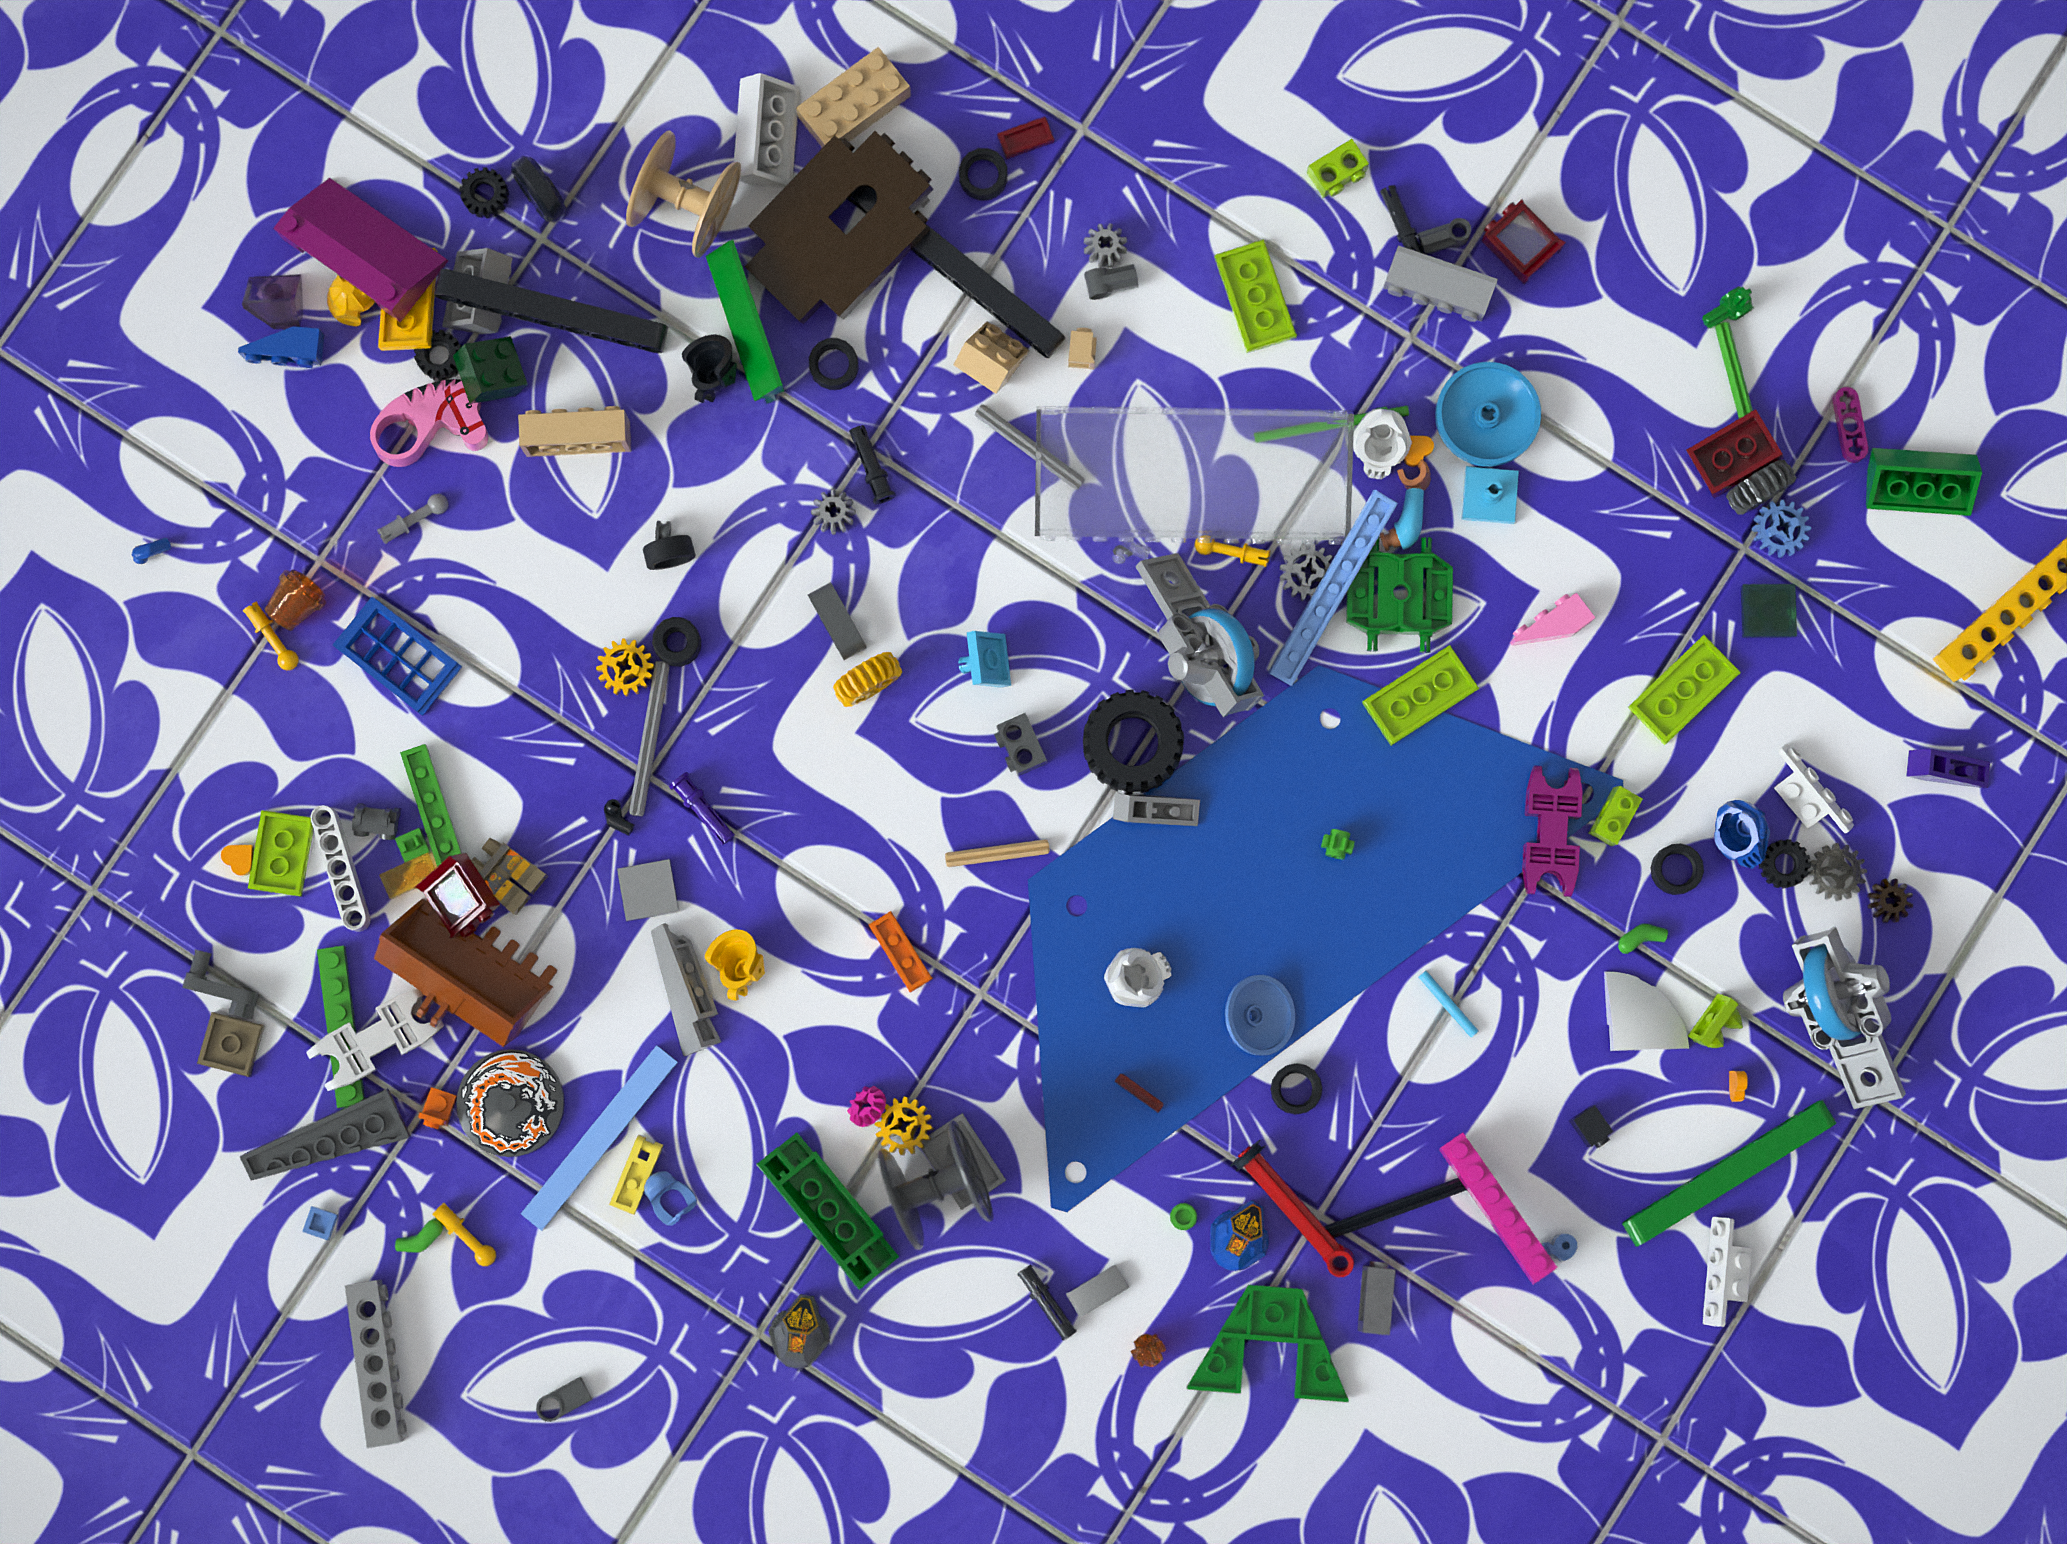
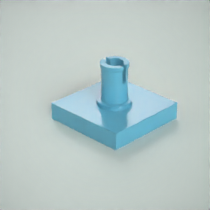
[1462,467,1519,524]
[958,631,1011,688]

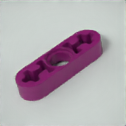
[1832,387,1868,463]

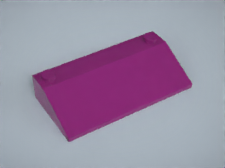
[273,178,448,322]

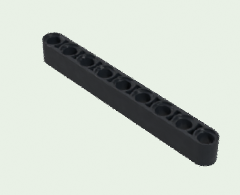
[434,269,669,353]

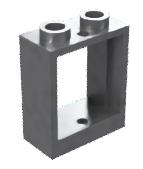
[1357,1261,1395,1335]

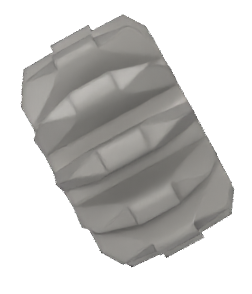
[1084,223,1127,268]
[811,489,856,535]

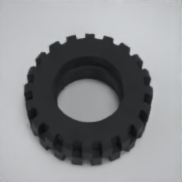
[1083,689,1184,794]

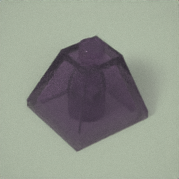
[242,274,303,330]

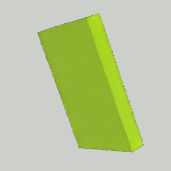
[248,810,314,897]

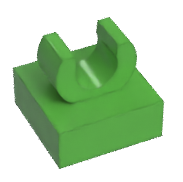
[395,828,431,863]

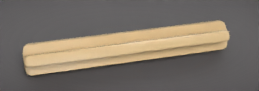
[945,839,1050,867]

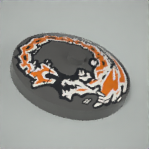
[456,1049,565,1157]

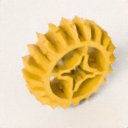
[833,652,902,707]

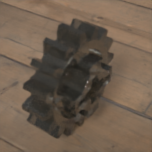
[1808,843,1867,901]

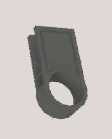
[536,1377,593,1422]

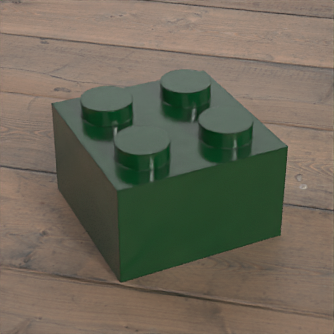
[453,336,528,404]

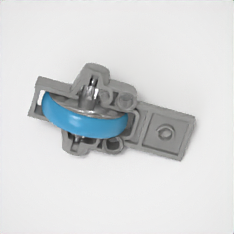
[1136,553,1264,717]
[1783,927,1906,1109]

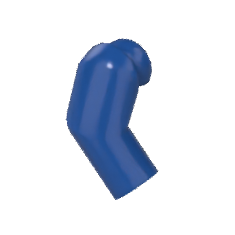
[131,537,171,564]

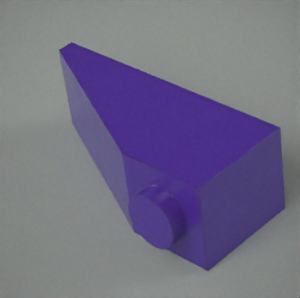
[1906,749,1990,788]

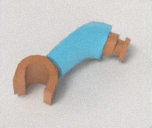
[1380,459,1431,551]

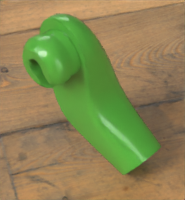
[1618,923,1668,954]
[395,1218,443,1253]

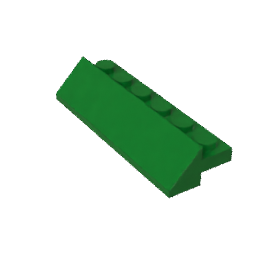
[706,240,784,404]
[756,1132,899,1290]

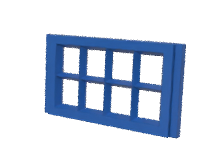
[333,596,462,716]

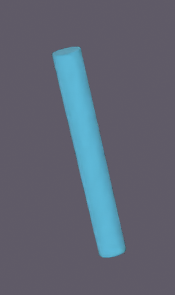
[1418,971,1478,1038]

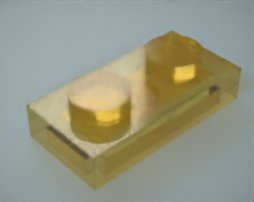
[379,853,436,900]

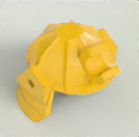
[327,274,375,327]
[705,929,765,1001]

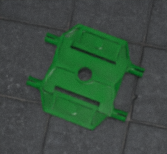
[1346,536,1453,653]

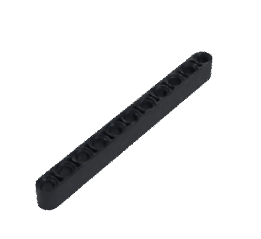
[847,185,1066,359]

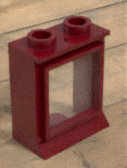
[1481,199,1566,285]
[415,853,500,939]

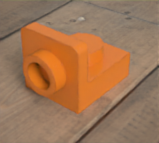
[418,1087,457,1129]

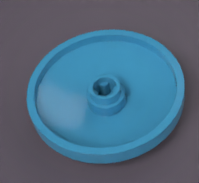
[1435,362,1541,467]

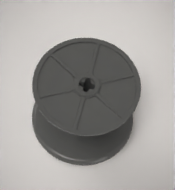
[878,1120,993,1250]

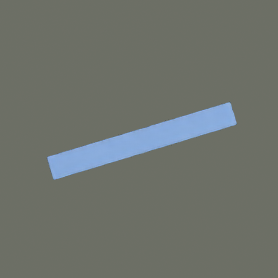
[1268,490,1398,686]
[521,1045,678,1231]

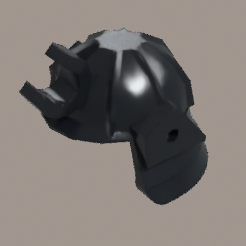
[682,334,737,403]

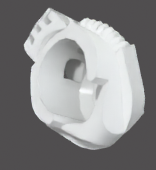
[1351,409,1412,480]
[1104,948,1172,1008]

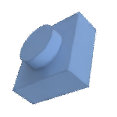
[302,1206,338,1241]

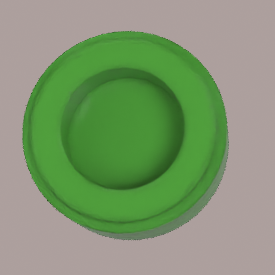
[1170,1203,1197,1230]

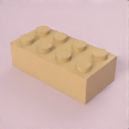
[796,46,911,148]
[518,406,631,457]

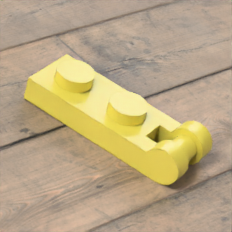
[609,1135,663,1215]

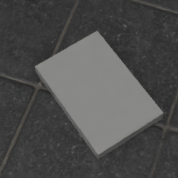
[922,1113,1006,1210]

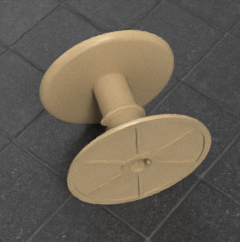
[626,130,741,258]

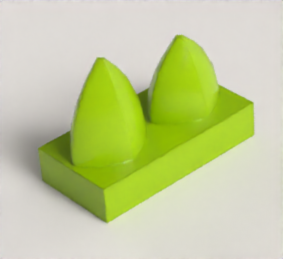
[1688,993,1743,1048]

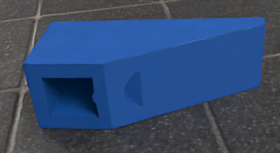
[238,326,325,368]

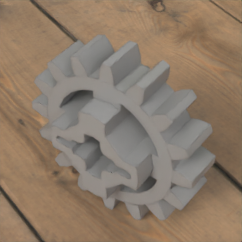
[1279,544,1332,601]

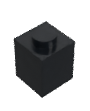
[1569,1105,1614,1148]

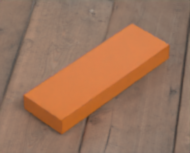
[869,911,932,993]

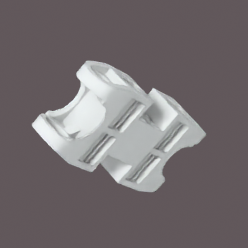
[306,989,444,1091]

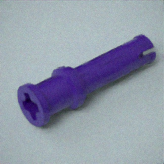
[669,772,735,845]

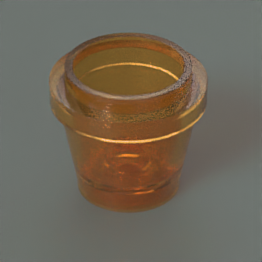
[264,570,326,631]

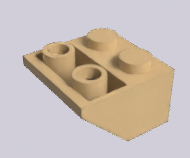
[953,322,1029,394]

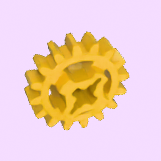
[596,638,654,697]
[874,1097,934,1156]

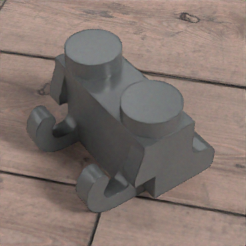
[352,803,401,840]

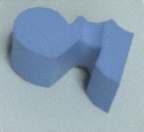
[1542,1234,1577,1279]

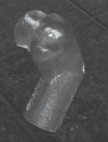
[1112,541,1151,564]

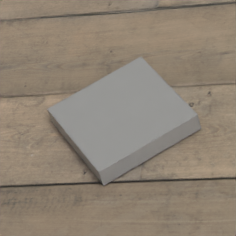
[617,859,679,922]

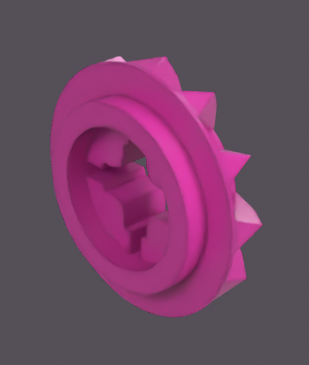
[847,1086,886,1127]

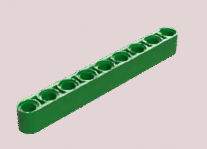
[1622,1100,1837,1247]

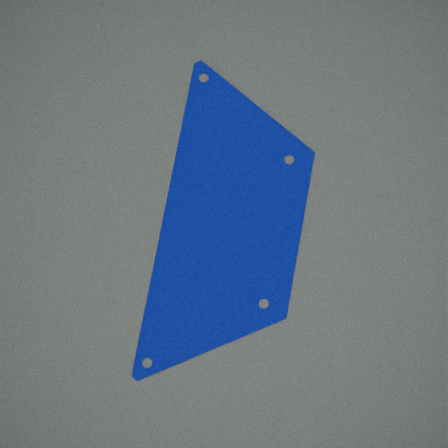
[1028,665,1623,1212]

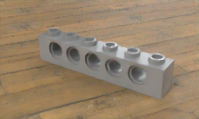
[345,1280,407,1448]

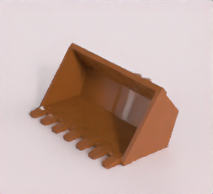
[373,891,557,1047]

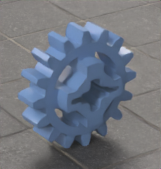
[1752,500,1811,558]

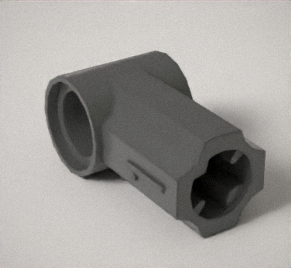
[1418,218,1471,255]
[1084,264,1139,300]

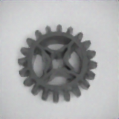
[1726,460,1796,515]

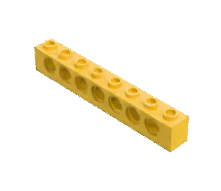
[1932,537,2067,682]

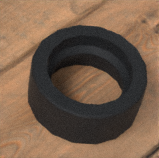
[959,148,1007,200]
[809,338,858,390]
[642,535,696,570]
[1650,843,1704,895]
[1270,1063,1322,1115]

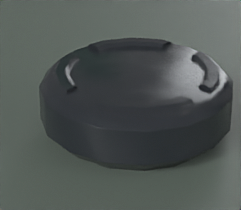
[511,156,566,223]

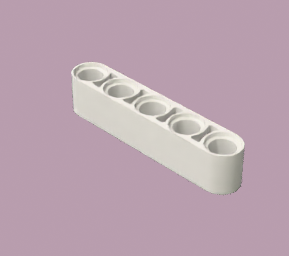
[311,805,371,932]

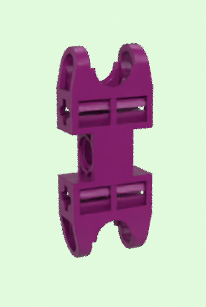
[1522,765,1583,897]

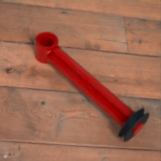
[1230,1140,1354,1277]

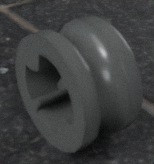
[655,520,671,540]

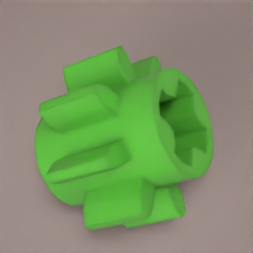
[1321,829,1355,860]

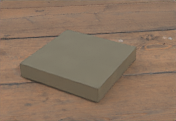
[197,1012,265,1077]

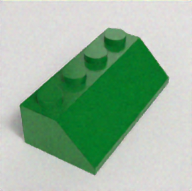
[1866,448,1982,516]

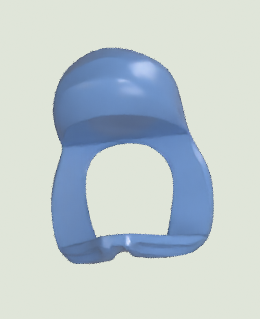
[644,1171,697,1226]

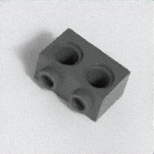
[994,713,1047,776]

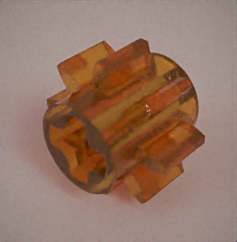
[1131,1334,1166,1367]

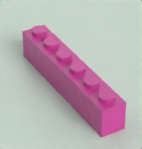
[1439,1133,1558,1285]

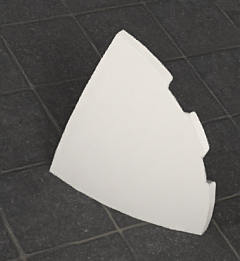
[1604,972,1689,1051]

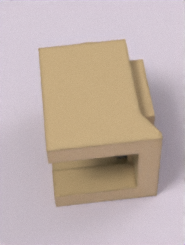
[1068,328,1097,370]

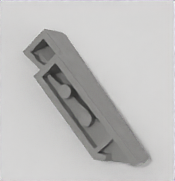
[651,923,721,1056]

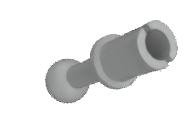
[377,494,448,544]

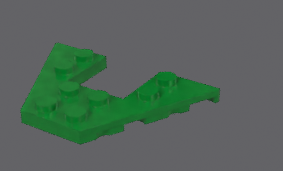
[1186,1285,1349,1403]

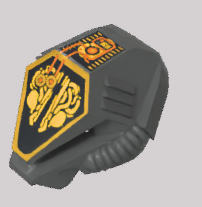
[768,1294,831,1369]

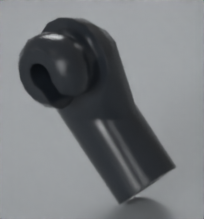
[604,799,635,836]

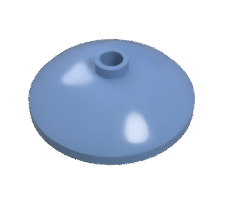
[1225,975,1295,1056]

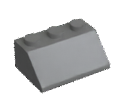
[442,248,512,334]

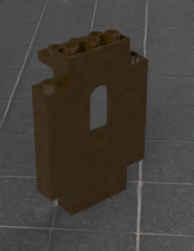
[744,131,934,324]

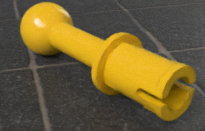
[1194,534,1270,567]
[243,601,299,671]
[432,1202,496,1266]

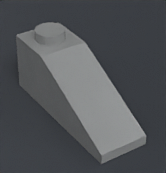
[1113,793,1200,826]

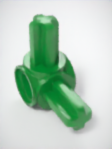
[1702,286,1754,329]

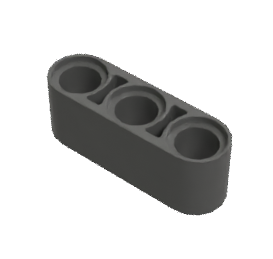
[808,582,867,660]

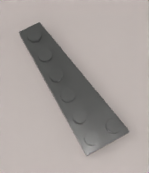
[240,1088,411,1181]

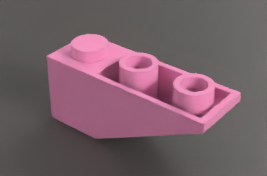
[1510,593,1595,646]

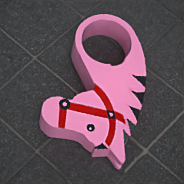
[370,379,489,467]

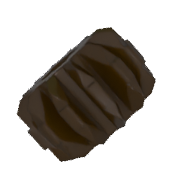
[1867,878,1913,923]

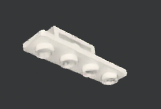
[1774,744,1854,834]
[1703,1217,1752,1327]

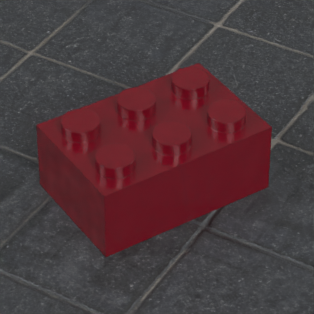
[1686,409,1784,499]

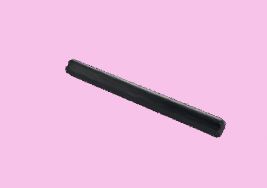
[1325,1178,1467,1238]

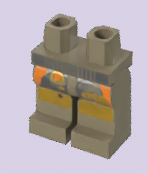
[471,838,548,915]

